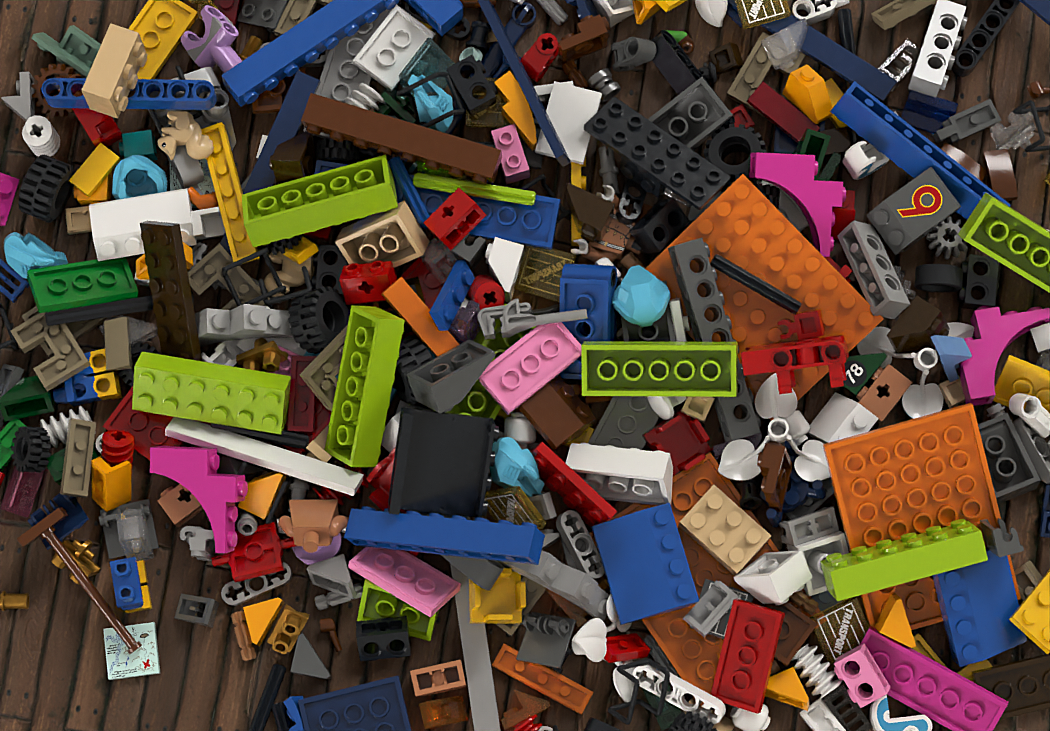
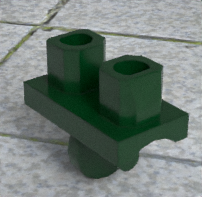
[374,91,417,124]

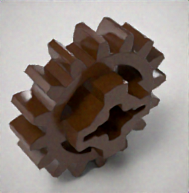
[31,64,83,117]

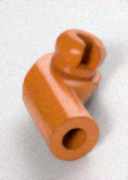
[188,186,219,210]

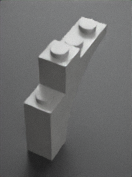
[195,304,295,347]
[496,550,609,622]

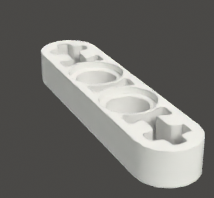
[632,664,726,724]

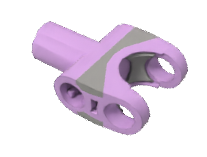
[181,5,242,73]

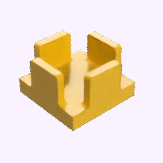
[469,568,526,624]

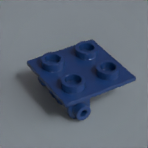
[28,493,89,550]

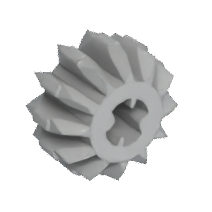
[926,216,967,259]

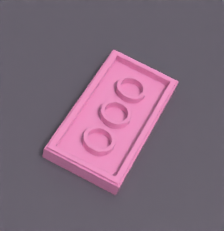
[478,322,581,415]
[348,547,461,618]

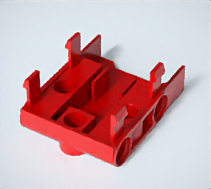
[741,335,849,394]

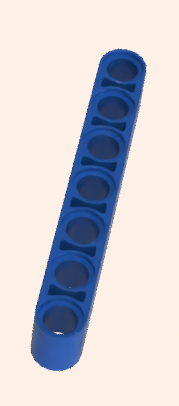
[41,78,217,110]

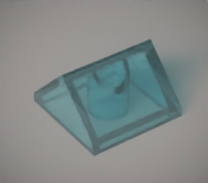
[399,38,455,96]

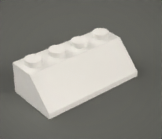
[89,188,197,261]
[566,443,673,505]

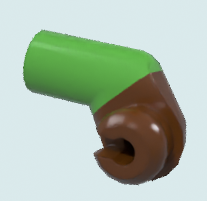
[666,30,695,54]

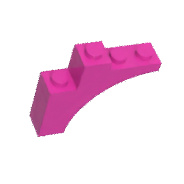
[749,152,846,257]
[957,306,1050,406]
[150,446,248,553]

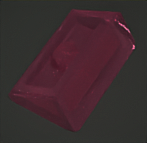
[0,466,44,518]

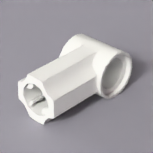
[1009,393,1050,438]

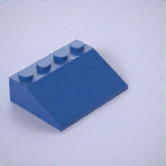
[591,503,699,625]
[932,548,1027,667]

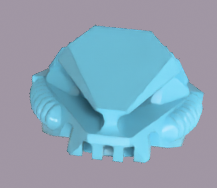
[408,74,453,133]
[112,155,168,200]
[4,232,68,279]
[612,265,671,327]
[489,437,544,497]

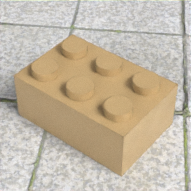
[82,23,147,119]
[335,201,430,268]
[678,484,771,576]

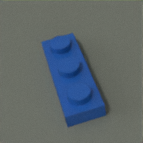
[429,260,475,331]

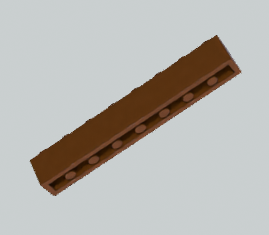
[301,93,502,185]

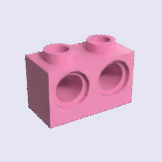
[491,124,530,185]
[834,643,891,708]

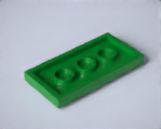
[27,257,138,313]

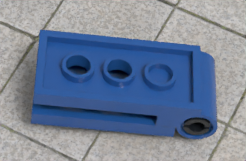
[559,264,617,380]

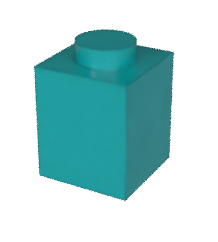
[119,130,158,161]

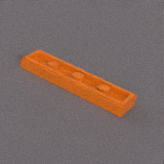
[381,277,460,358]
[492,643,594,715]

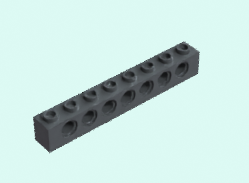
[668,238,761,442]

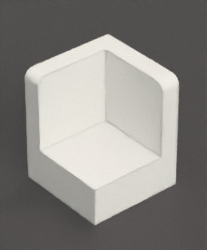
[191,207,225,240]

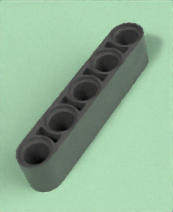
[410,510,504,591]

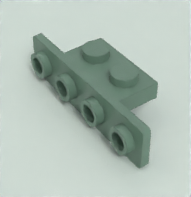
[31,25,101,78]

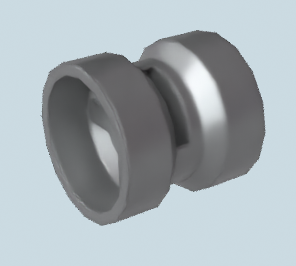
[588,68,621,103]

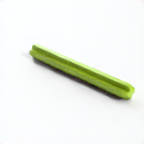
[413,173,536,206]

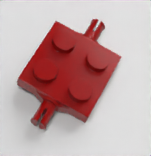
[211,522,297,582]

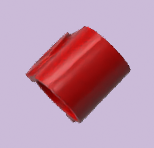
[521,33,559,82]

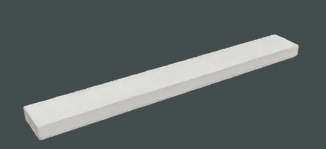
[165,417,364,496]

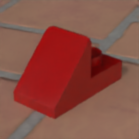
[831,190,856,240]

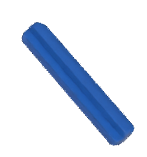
[388,156,430,225]

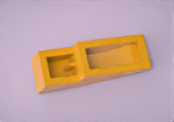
[494,70,537,151]

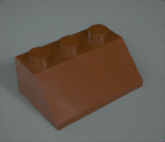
[517,375,597,450]

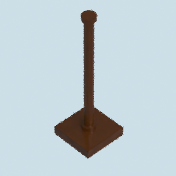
[17,507,142,654]

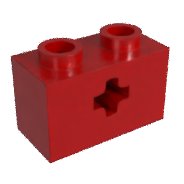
[424,188,486,250]
[339,261,397,305]

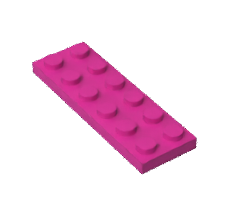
[849,626,1008,731]

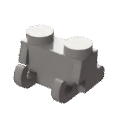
[180,526,215,561]

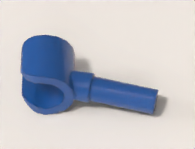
[492,55,521,81]

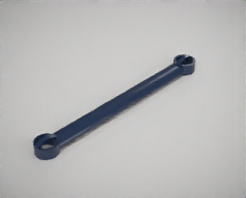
[403,2,536,175]

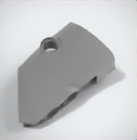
[148,67,236,195]

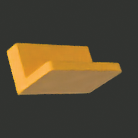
[91,457,132,512]

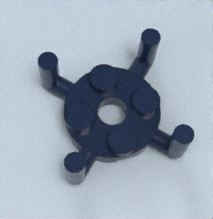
[748,440,826,528]

